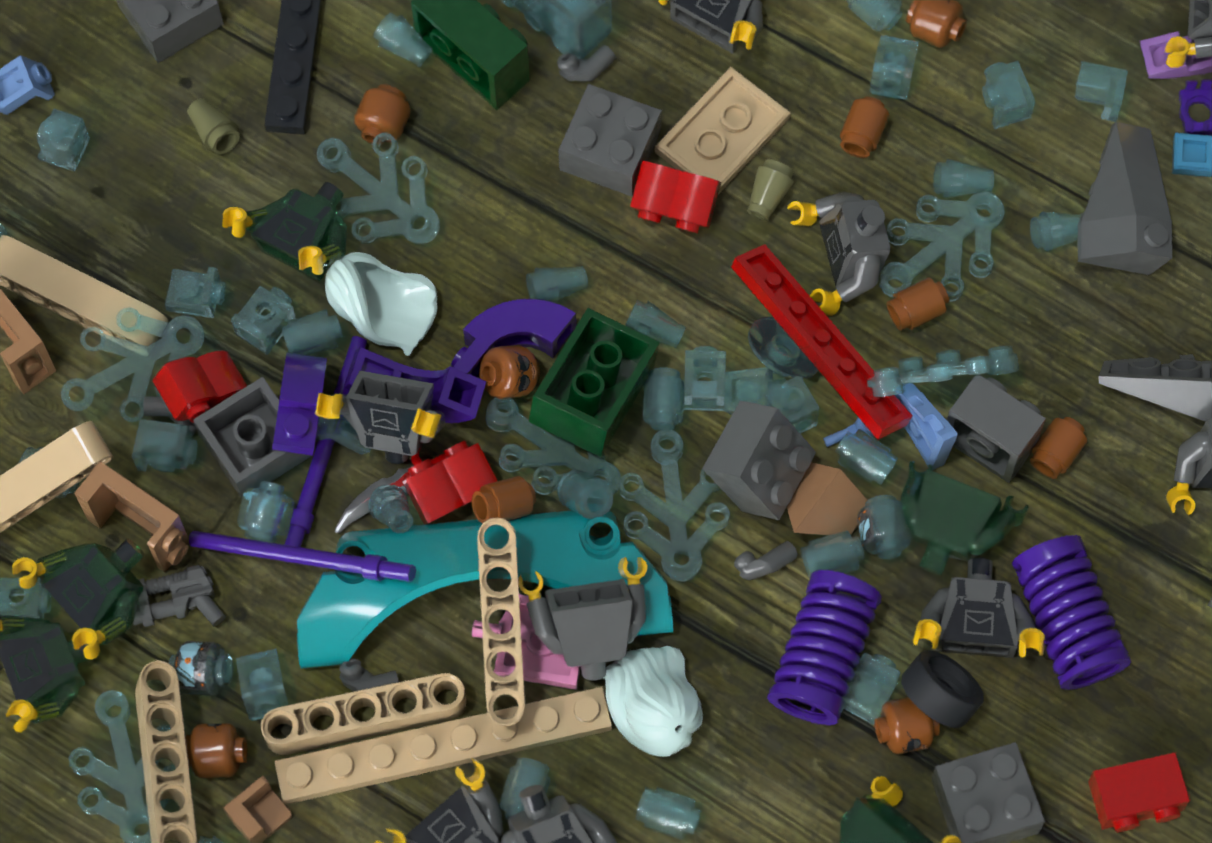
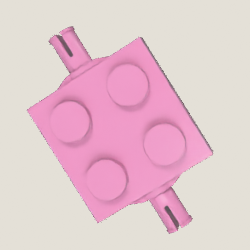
[472,594,581,690]

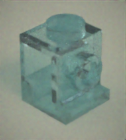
[982,61,1035,129]
[37,109,90,172]
[231,286,296,355]
[684,346,726,411]
[132,419,198,472]
[0,577,51,627]

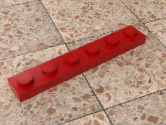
[731,244,913,440]

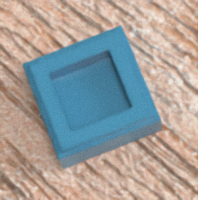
[1172,133,1212,177]

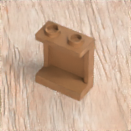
[0,289,56,395]
[74,461,189,572]

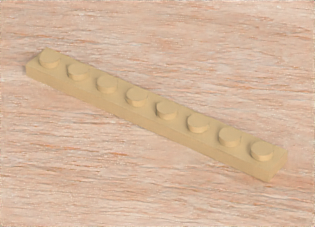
[275,687,612,805]

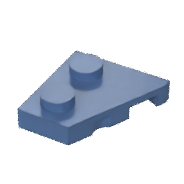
[895,382,958,471]

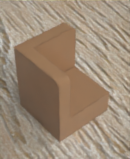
[223,776,292,843]

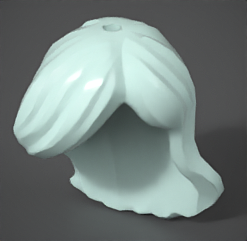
[325,252,437,356]
[603,646,703,757]

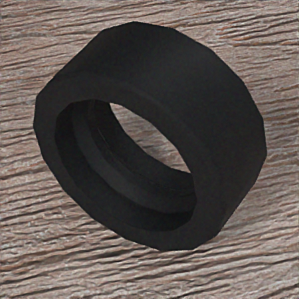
[901,650,984,728]

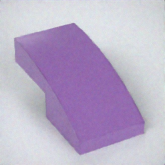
[1140,32,1212,79]

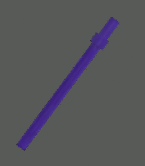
[284,336,367,547]
[189,531,416,582]

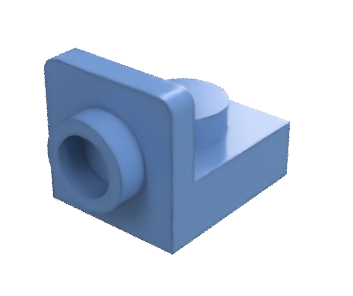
[0,55,55,115]

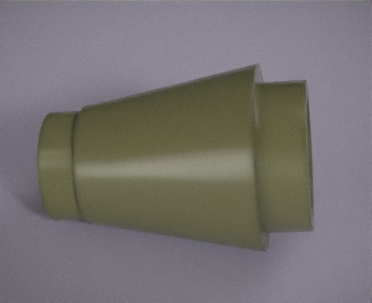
[187,98,240,154]
[747,159,794,221]

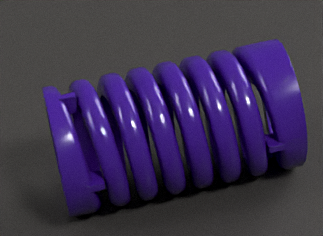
[1012,535,1131,690]
[767,570,882,725]

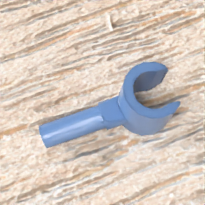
[823,417,874,447]

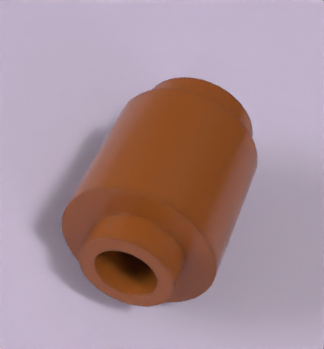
[840,97,889,158]
[886,277,949,330]
[1030,417,1087,479]
[472,476,536,523]

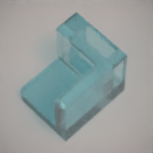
[1075,61,1128,122]

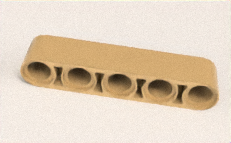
[0,235,169,356]
[0,421,113,533]
[477,518,525,726]
[135,660,197,843]
[261,673,466,755]

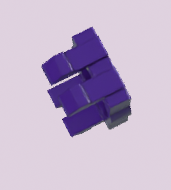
[1178,79,1212,136]

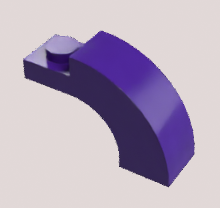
[451,299,577,378]
[344,347,487,423]
[272,352,327,456]

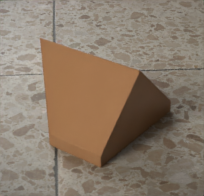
[786,462,872,539]

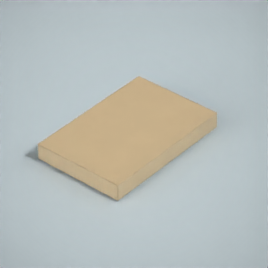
[655,67,790,195]

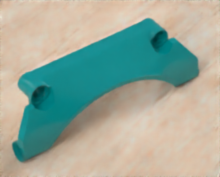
[297,507,673,669]

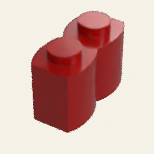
[630,161,721,233]
[152,350,247,422]
[402,440,498,525]

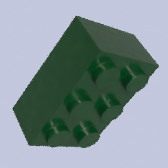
[411,0,530,110]
[528,308,660,457]

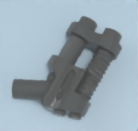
[126,565,226,627]

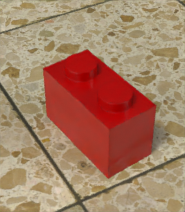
[1088,752,1190,832]

